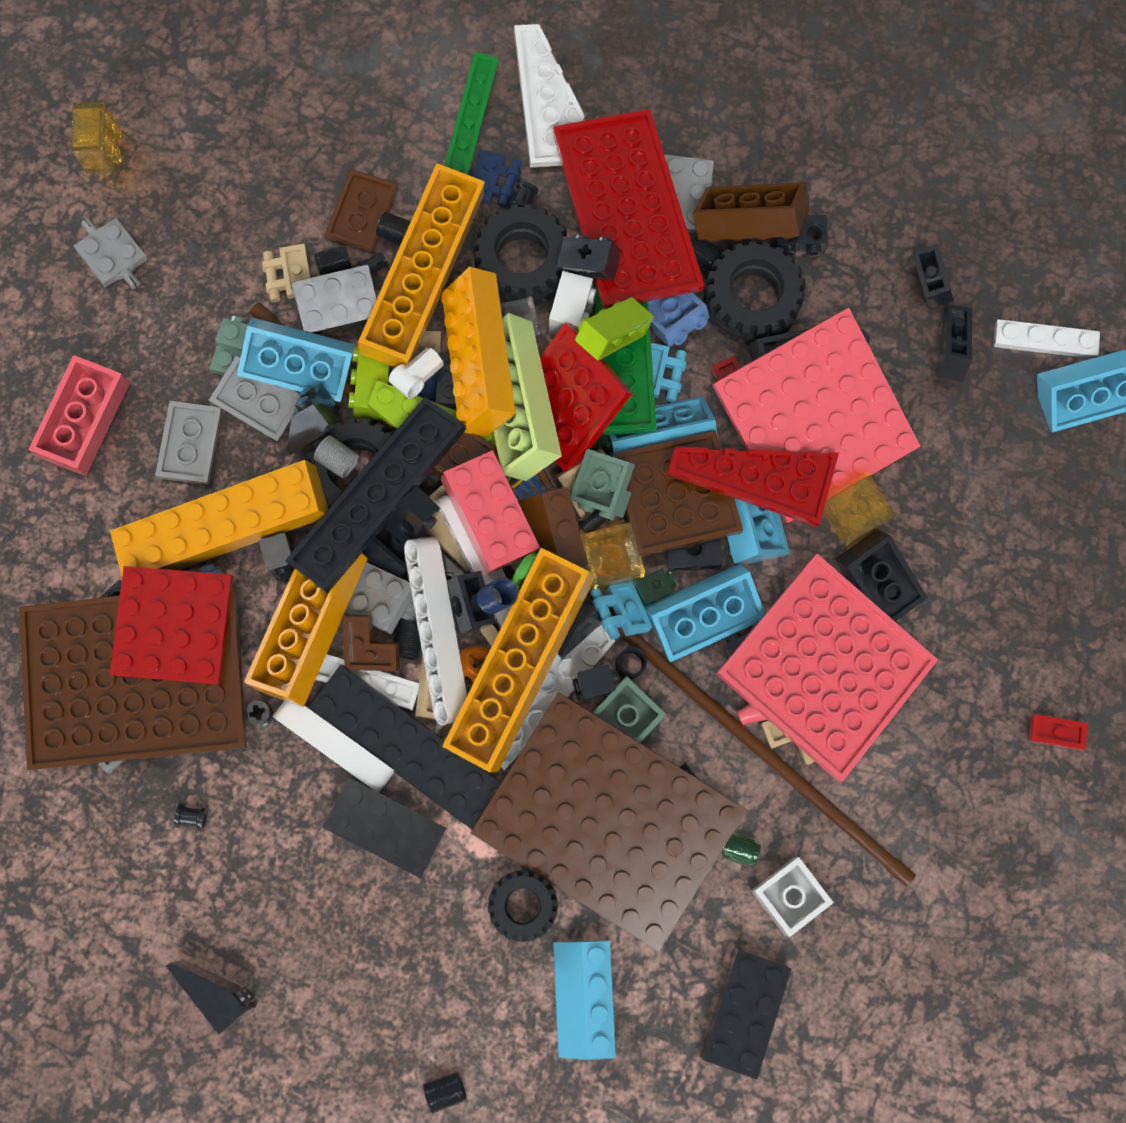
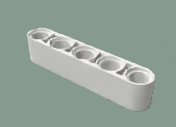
[272,701,394,793]

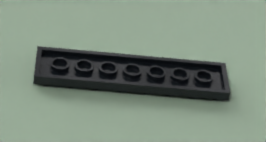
[285,397,467,594]
[308,664,502,830]

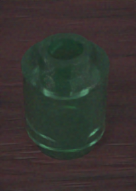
[721,834,761,867]

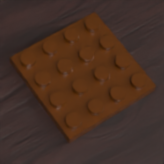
[612,431,743,557]

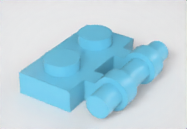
[651,343,687,402]
[591,582,653,640]

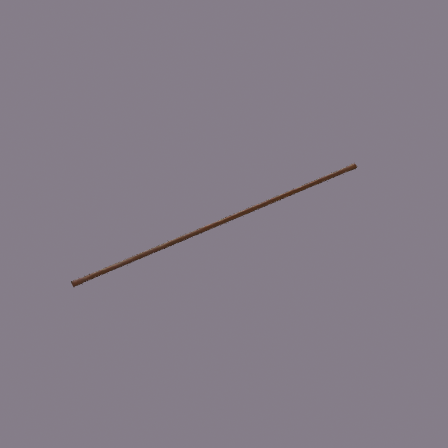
[250,302,916,887]

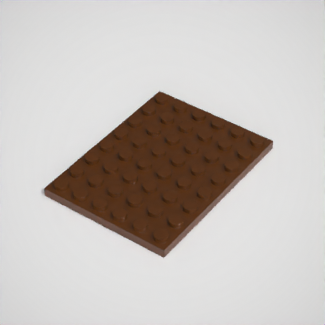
[19,584,247,770]
[471,692,747,952]

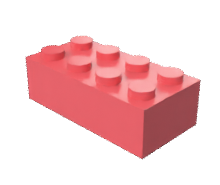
[28,355,130,476]
[440,451,540,575]

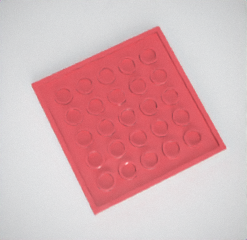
[712,308,920,523]
[716,554,938,782]

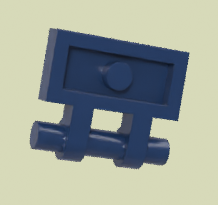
[472,149,522,208]

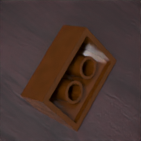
[518,487,588,567]

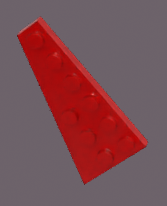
[666,447,839,527]

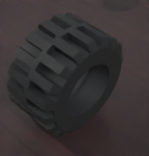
[488,870,558,942]

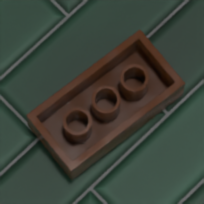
[693,182,810,242]

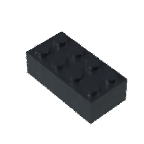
[322,778,448,879]
[700,948,792,1080]

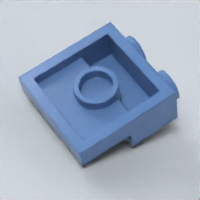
[648,293,710,348]

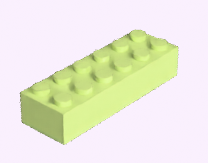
[493,313,562,481]

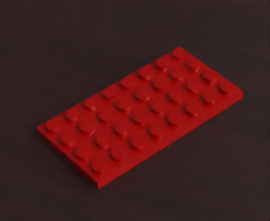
[552,109,705,310]

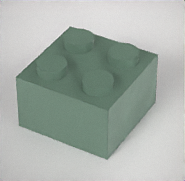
[592,677,667,743]

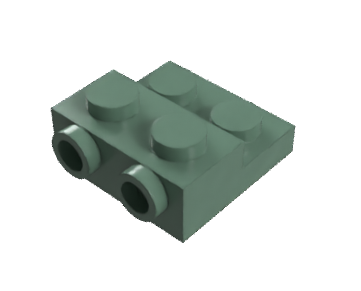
[209,316,248,375]
[570,449,635,520]

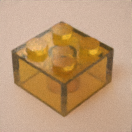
[72,102,121,173]
[823,471,896,548]
[580,522,645,590]

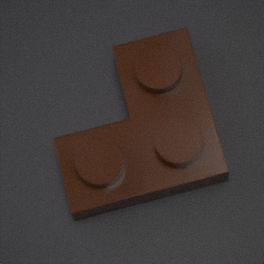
[343,615,400,671]

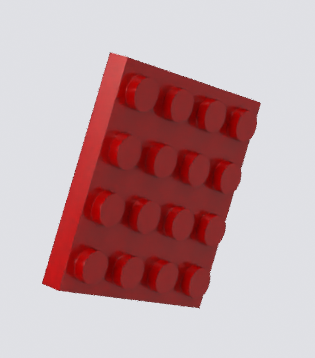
[540,322,633,473]
[110,566,234,685]

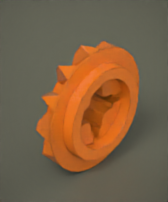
[460,645,490,683]

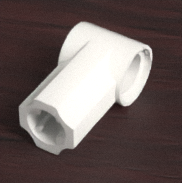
[389,348,443,399]

